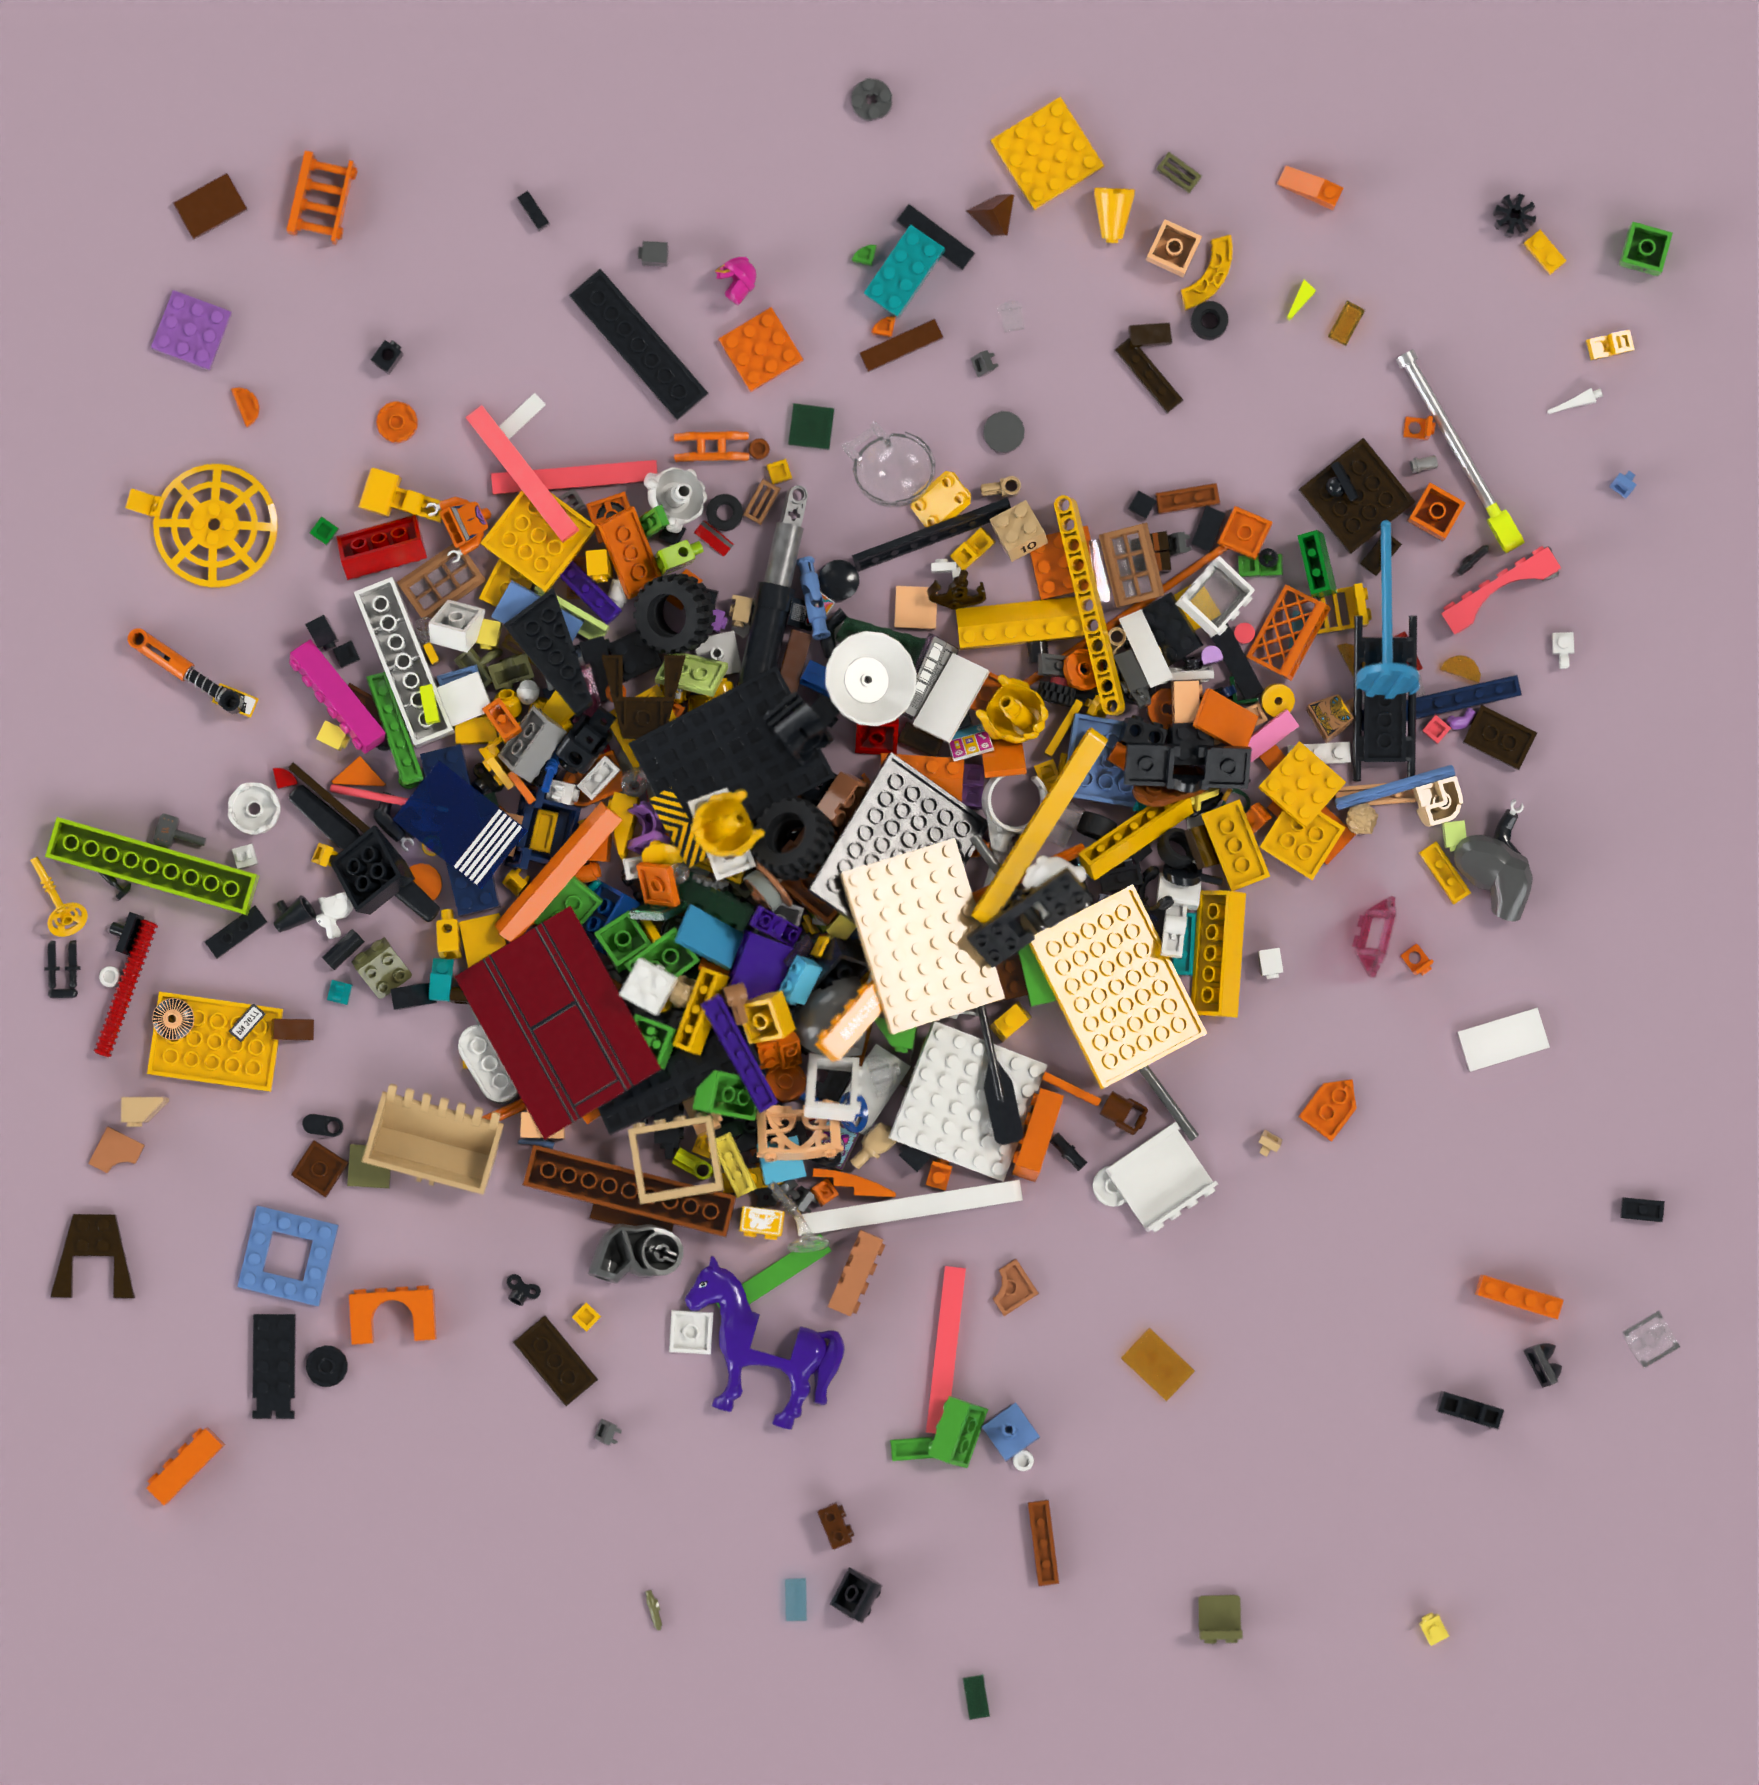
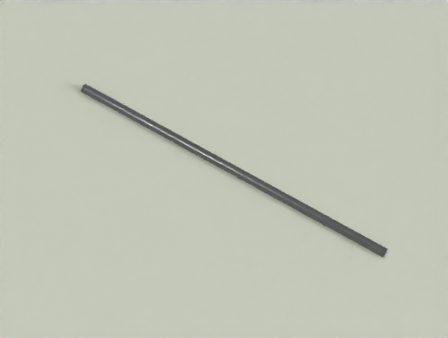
[969,833,1199,1141]

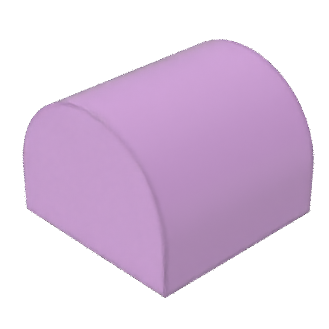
[1200,646,1223,666]

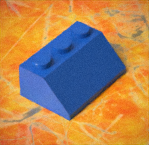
[582,881,641,956]

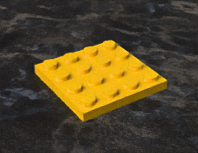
[990,96,1104,211]
[480,490,597,593]

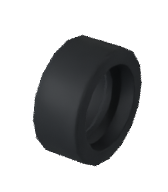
[1157,828,1194,869]

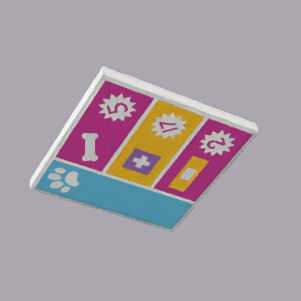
[948,723,994,761]

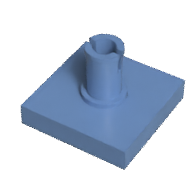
[982,1403,1040,1461]

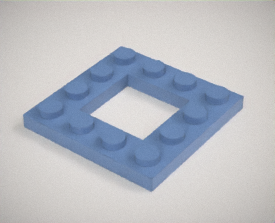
[237,1206,339,1306]

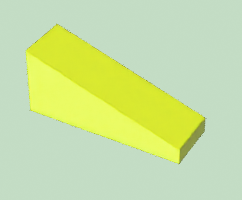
[1287,279,1316,321]
[419,684,440,725]

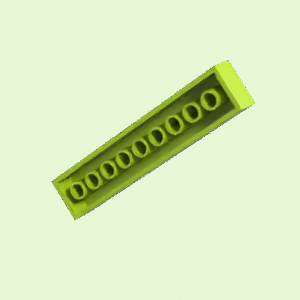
[45,817,260,916]

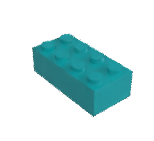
[864,224,945,318]

